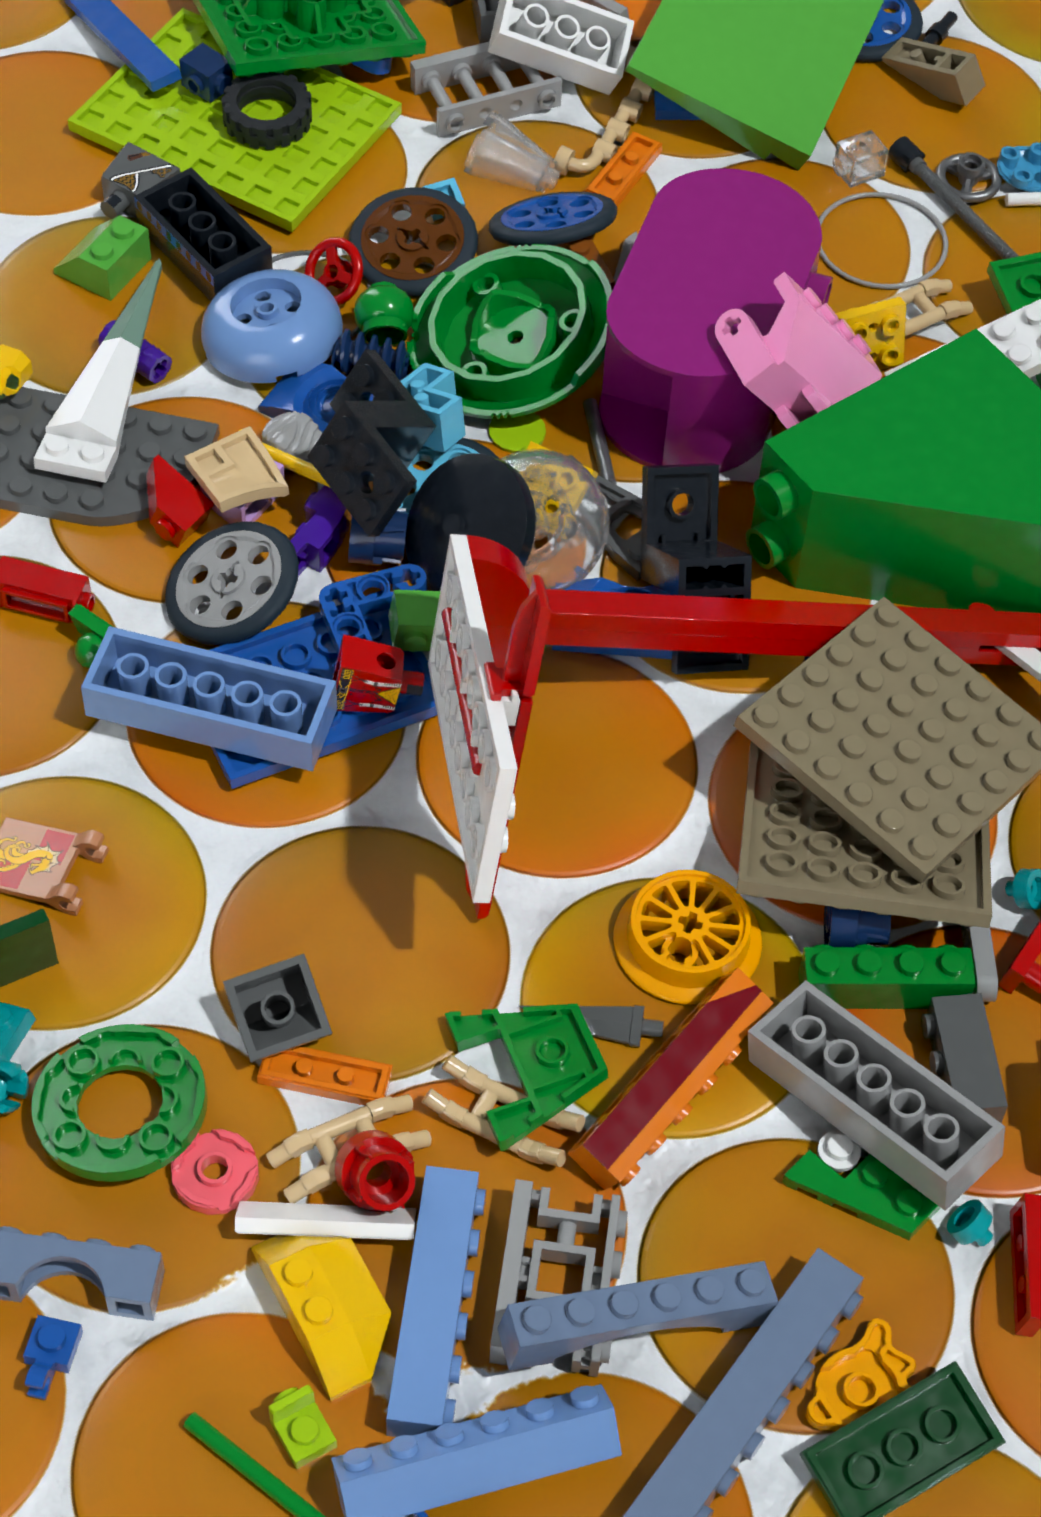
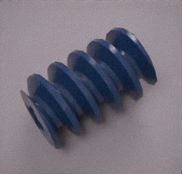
[331,329,410,381]

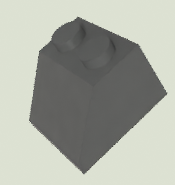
[223,954,333,1063]

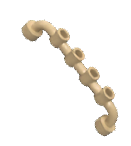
[552,45,654,176]

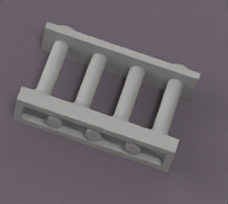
[410,41,562,137]

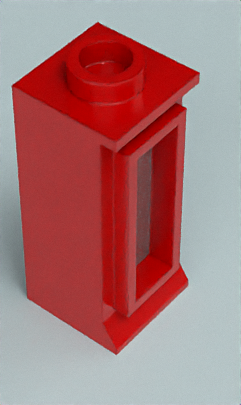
[0,556,95,628]

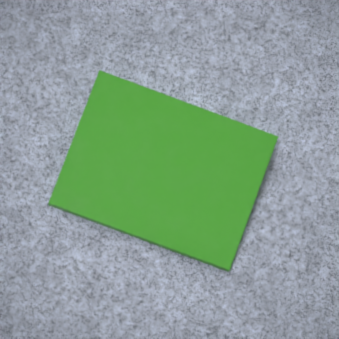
[625,0,884,171]

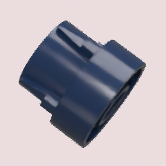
[348,508,408,566]
[824,906,891,947]

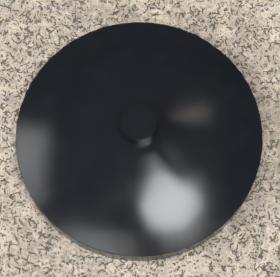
[405,453,536,591]

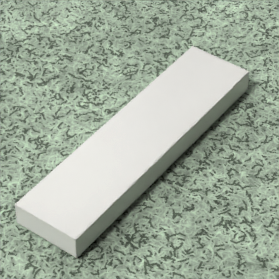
[235,1201,416,1240]

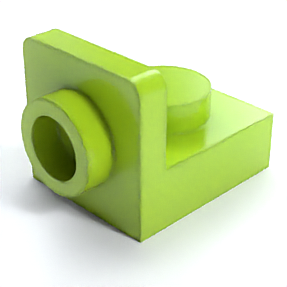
[268,1385,337,1469]

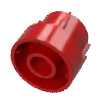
[335,1130,415,1211]

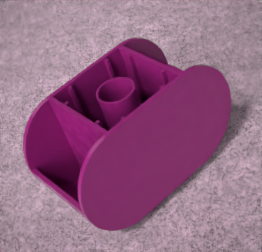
[599,168,833,473]

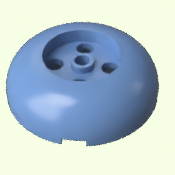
[201,269,343,383]

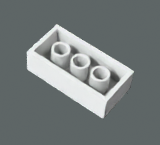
[487,0,634,95]

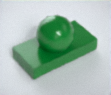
[68,604,113,668]

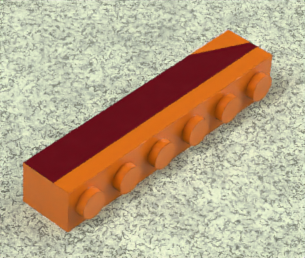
[567,967,774,1190]

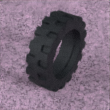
[222,72,312,150]

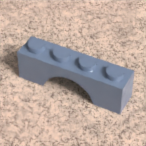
[0,1226,165,1321]

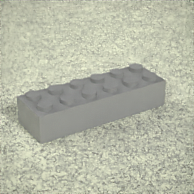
[748,981,1005,1211]

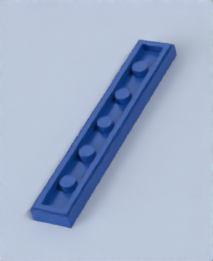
[65,0,182,92]

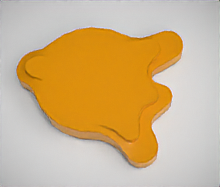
[806,1318,916,1431]

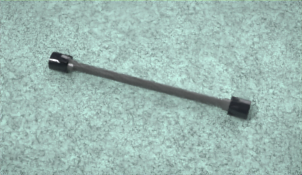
[888,136,1018,259]

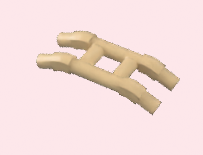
[871,278,973,356]
[422,1055,585,1167]
[266,1095,432,1203]

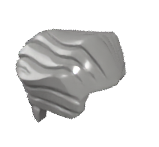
[262,411,322,470]

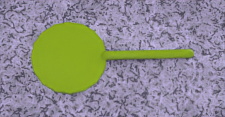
[489,413,546,479]

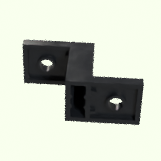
[307,350,436,537]
[641,463,752,675]

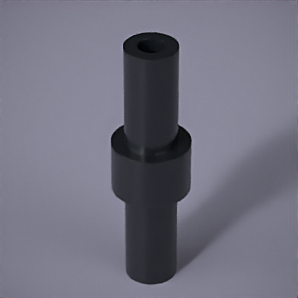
[922,11,958,45]

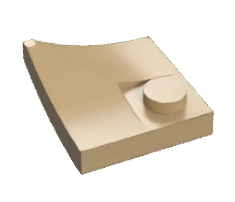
[184,426,289,513]

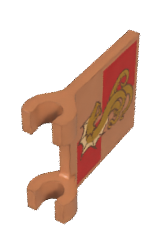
[0,817,109,916]

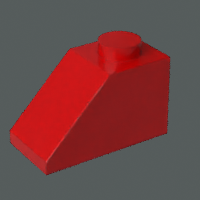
[146,454,214,548]

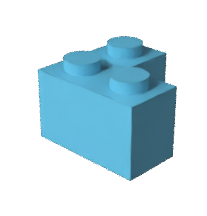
[401,363,466,452]

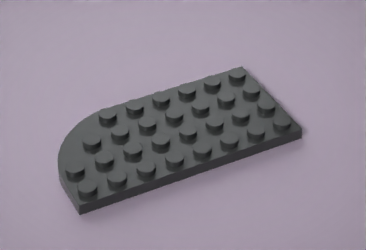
[0,387,220,526]

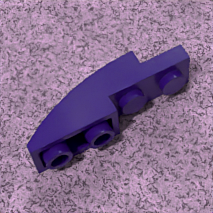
[290,485,352,576]

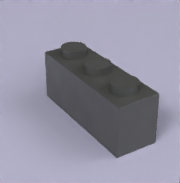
[921,993,1008,1123]

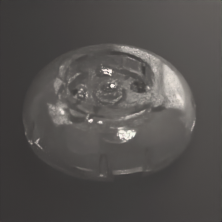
[500,449,609,590]

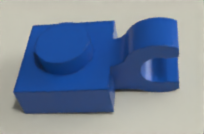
[23,1315,83,1400]

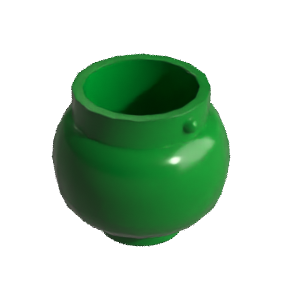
[354,282,414,347]

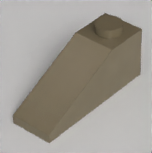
[882,37,986,106]

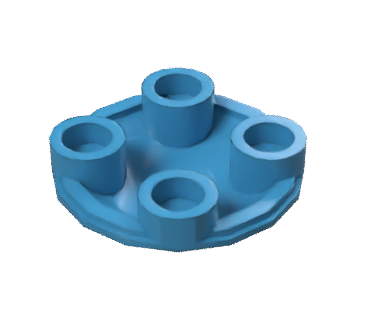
[997,142,1041,192]

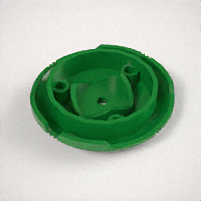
[407,244,612,419]

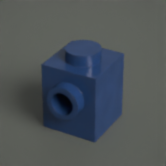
[179,43,233,103]

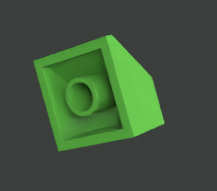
[54,215,152,301]

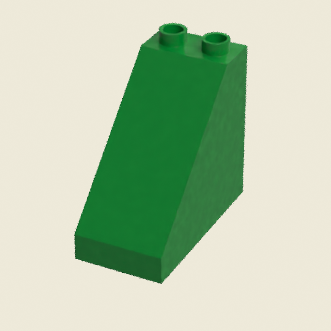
[746,329,1041,613]

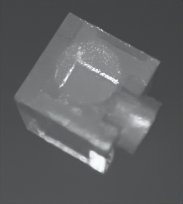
[833,130,889,188]

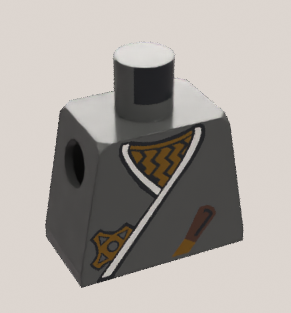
[100,142,180,219]

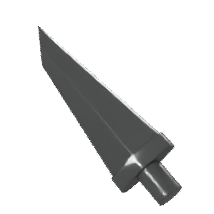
[519,1005,664,1048]

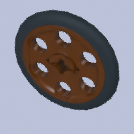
[349,187,478,297]

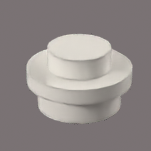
[817,1130,861,1173]

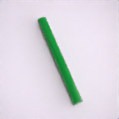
[183,1412,326,1517]

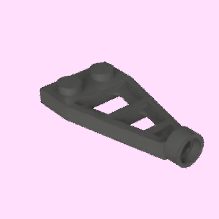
[552,455,642,581]

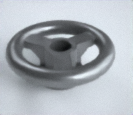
[935,152,1002,203]

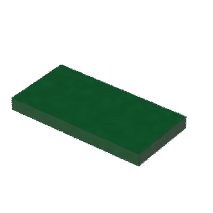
[799,1360,1006,1517]

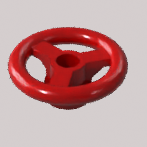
[304,237,363,306]

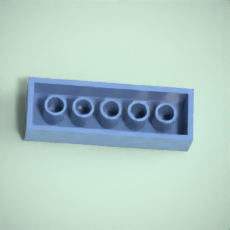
[81,626,337,772]

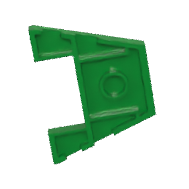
[445,1004,608,1151]
[782,1150,940,1240]

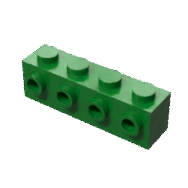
[798,944,976,1009]

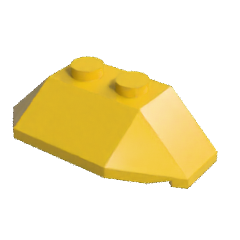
[251,1235,392,1401]

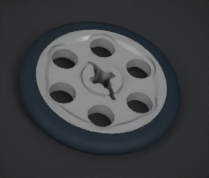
[165,521,299,646]

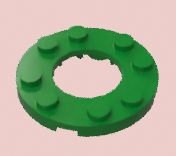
[31,1024,208,1182]

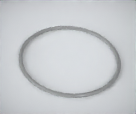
[819,192,948,289]

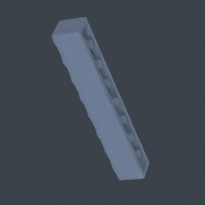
[623,1248,864,1517]

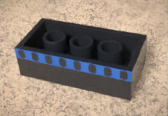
[134,167,273,301]

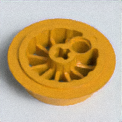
[613,870,762,1005]

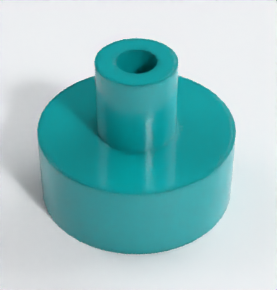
[1005,868,1041,910]
[946,1199,993,1246]

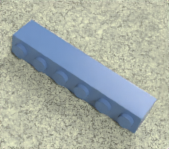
[386,1165,486,1437]
[331,1384,622,1517]

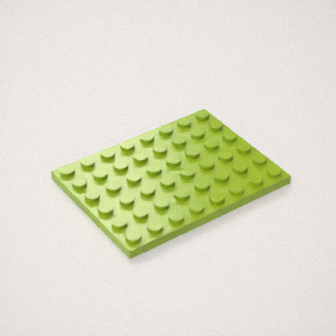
[68,8,402,232]

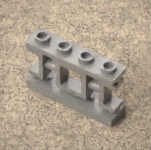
[489,1179,628,1377]

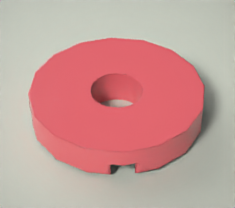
[171,1129,259,1215]

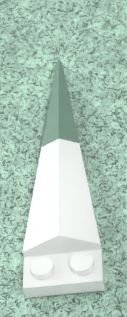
[34,258,162,483]

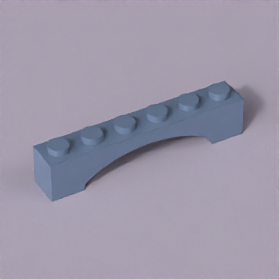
[497,1261,779,1371]

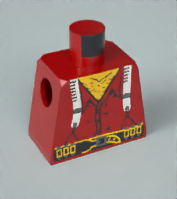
[332,635,424,713]

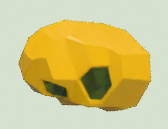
[0,344,33,400]

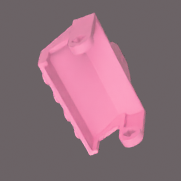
[715,272,882,429]

